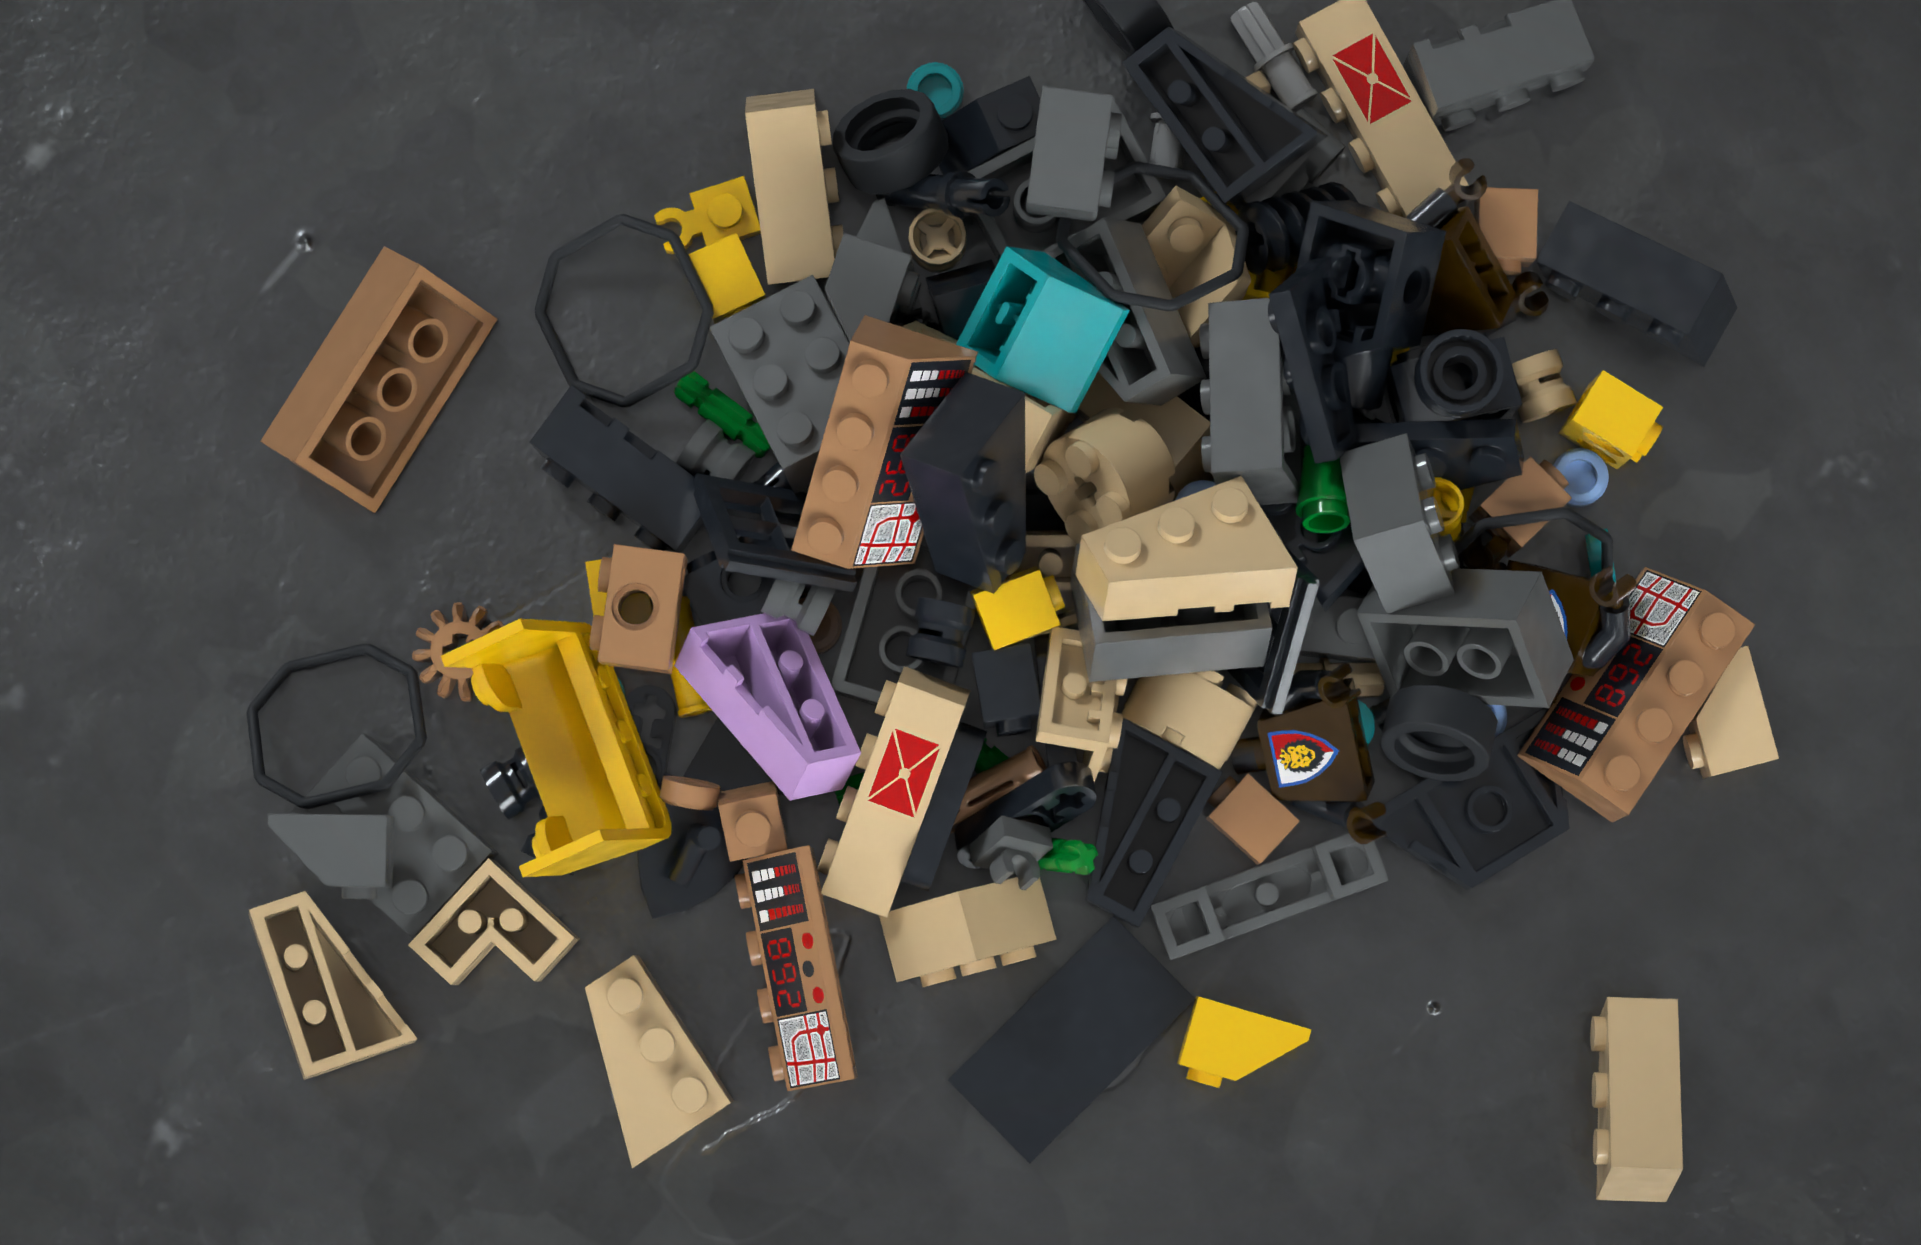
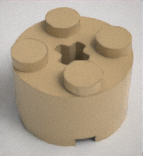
[1034,407,1176,544]
[1121,671,1258,770]

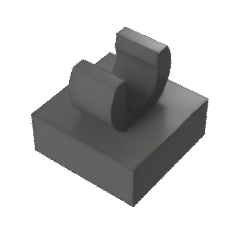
[969,816,1053,890]

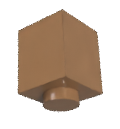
[1474,187,1538,276]
[1206,774,1300,865]
[718,781,788,862]

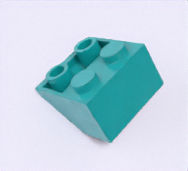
[956,246,1130,413]

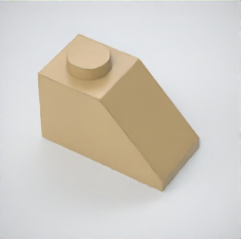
[1683,646,1779,779]

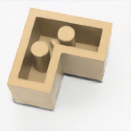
[408,858,580,985]
[879,877,1057,987]

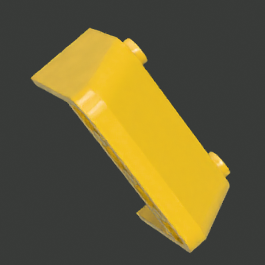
[441,618,672,877]

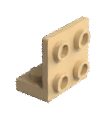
[1142,186,1251,348]
[1035,627,1127,782]

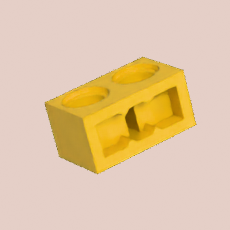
[1558,370,1663,469]

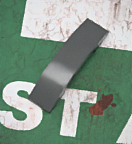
[1150,833,1389,961]

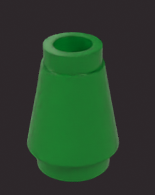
[1296,445,1350,533]

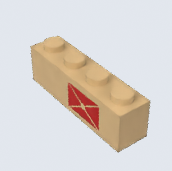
[1292,0,1469,218]
[817,666,971,918]

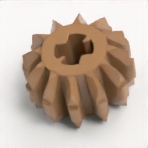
[412,602,505,702]

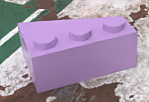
[674,613,861,801]

